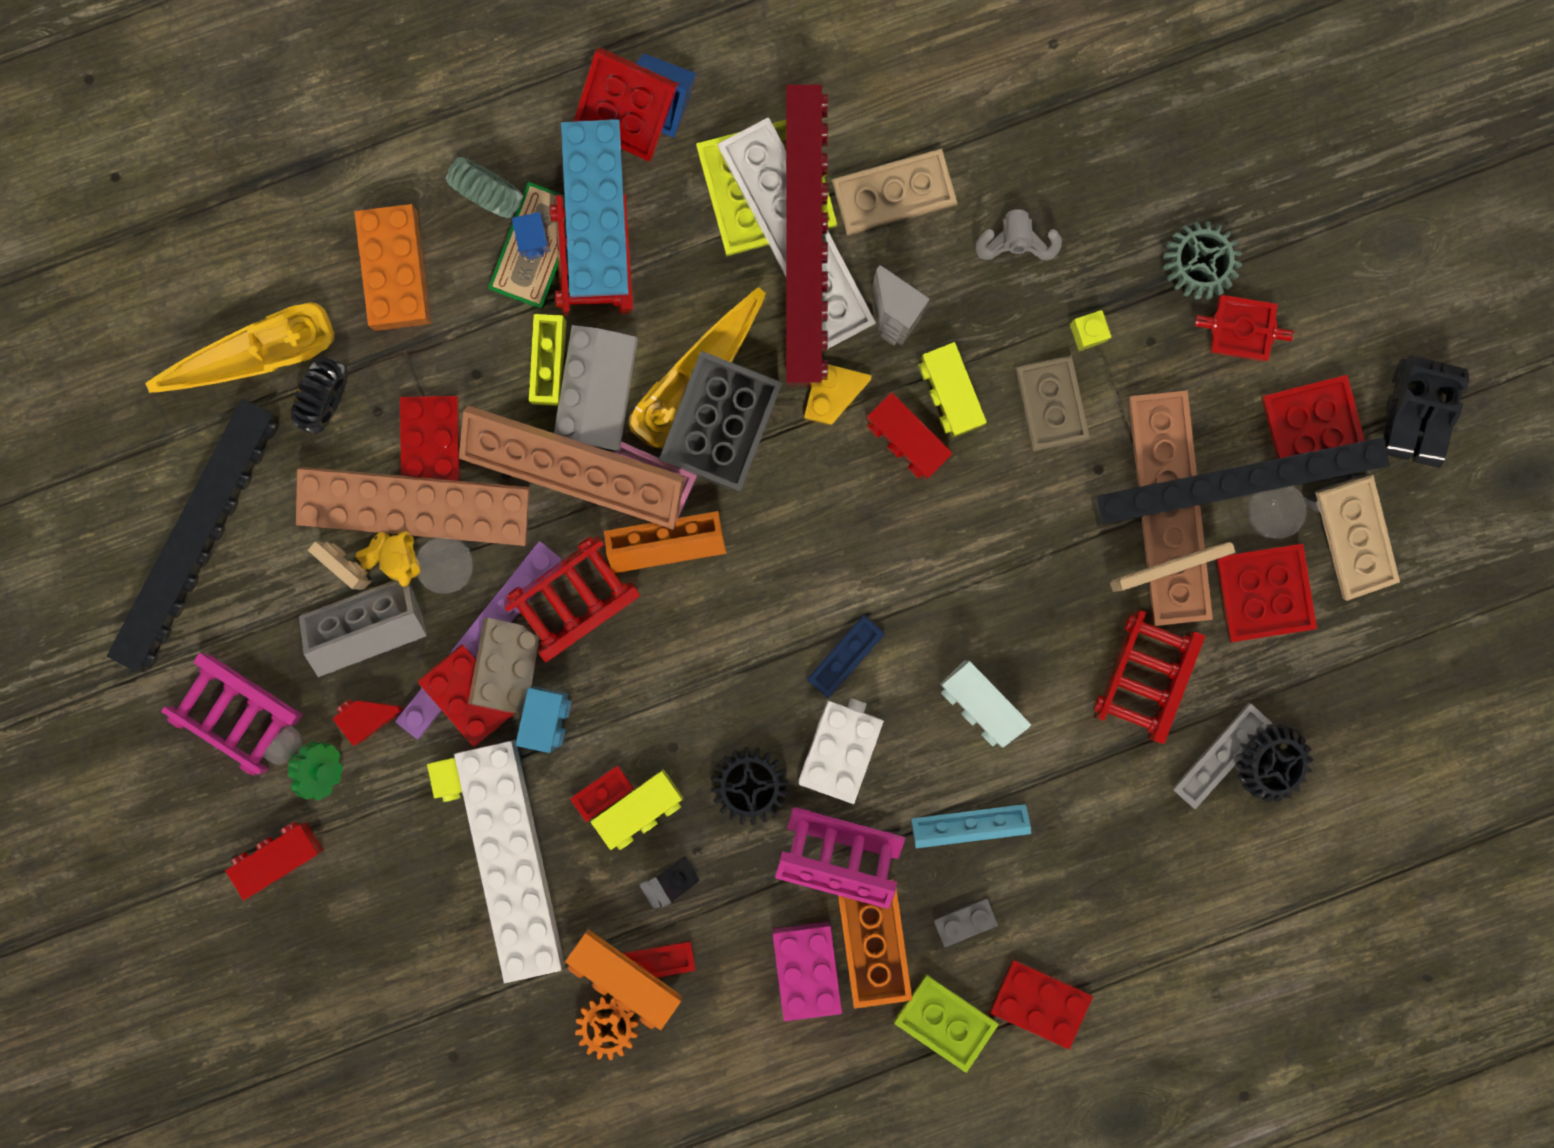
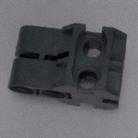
[1383,355,1469,468]

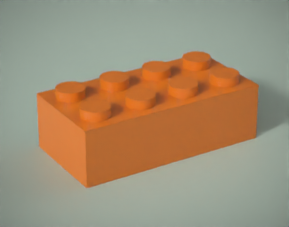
[354,204,432,331]
[838,879,912,1009]

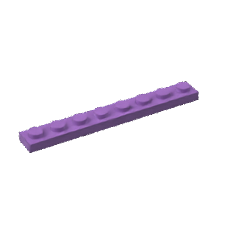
[395,541,563,740]

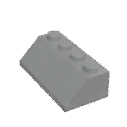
[871,265,930,346]
[554,325,638,451]
[299,580,427,677]

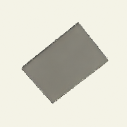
[1014,355,1090,452]

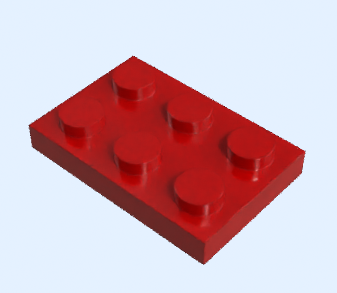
[400,396,460,481]
[417,644,515,747]
[989,959,1093,1050]

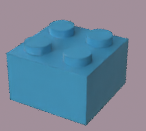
[515,686,572,753]

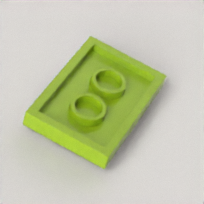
[893,974,999,1073]

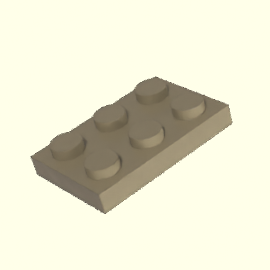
[468,617,540,715]

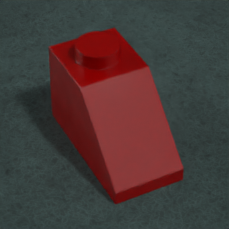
[332,699,405,746]

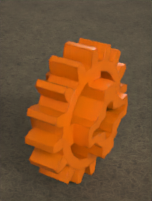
[575,995,639,1060]

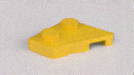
[804,364,872,426]

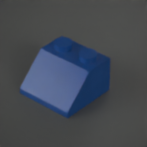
[636,53,697,138]

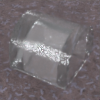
[263,726,302,765]

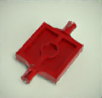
[1194,295,1294,362]

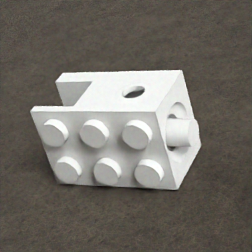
[798,698,884,804]

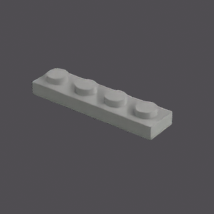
[1172,703,1272,809]

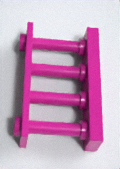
[161,653,303,776]
[775,807,905,909]

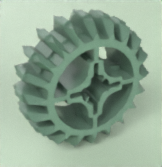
[445,157,523,218]
[1163,221,1242,300]

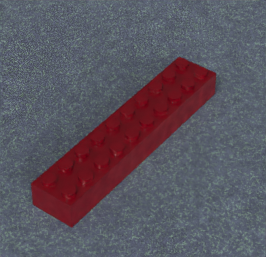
[786,85,828,387]

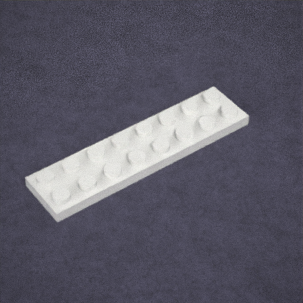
[717,117,876,349]

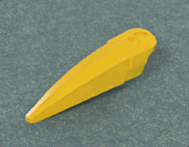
[628,287,766,449]
[145,302,334,393]

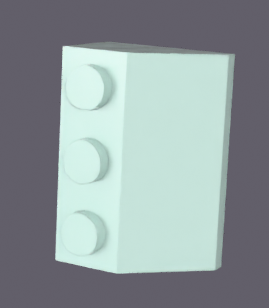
[940,660,1031,748]

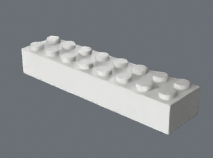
[454,740,565,983]

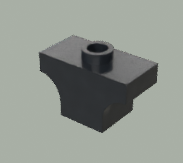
[639,856,700,910]

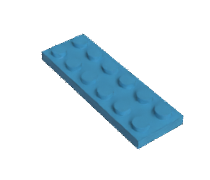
[561,119,629,298]

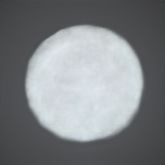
[1247,486,1307,539]
[416,537,474,594]

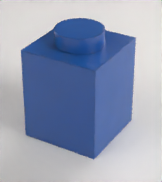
[512,212,550,260]

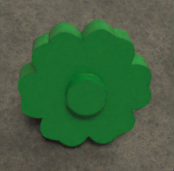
[288,741,343,801]

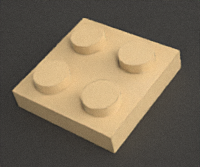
[308,541,371,590]

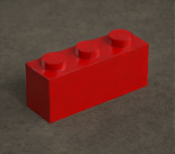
[866,392,953,480]
[225,821,324,901]

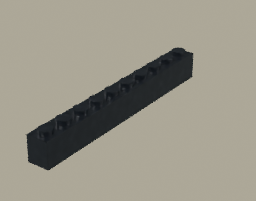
[106,399,279,672]
[1091,437,1390,526]

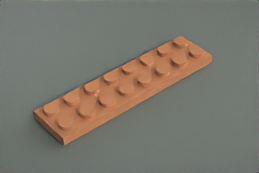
[1128,390,1213,626]
[459,406,685,529]
[296,467,530,546]

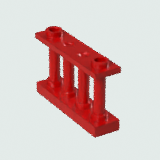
[549,194,633,316]
[504,535,641,663]
[1093,610,1206,744]

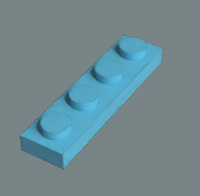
[911,804,1031,848]

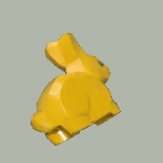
[355,531,421,587]

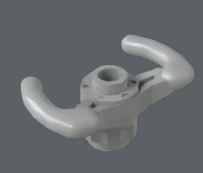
[975,210,1062,260]

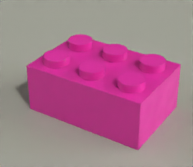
[772,921,842,1021]

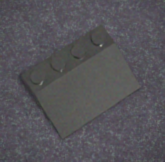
[659,351,782,492]

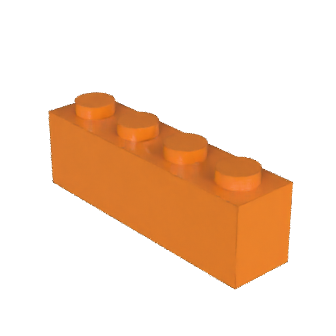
[604,511,726,573]
[565,929,683,1030]

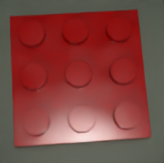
[573,47,679,162]
[1261,375,1365,459]
[1216,544,1317,642]

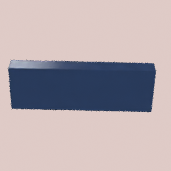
[807,615,885,698]

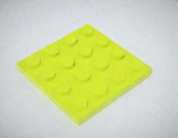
[696,120,837,256]

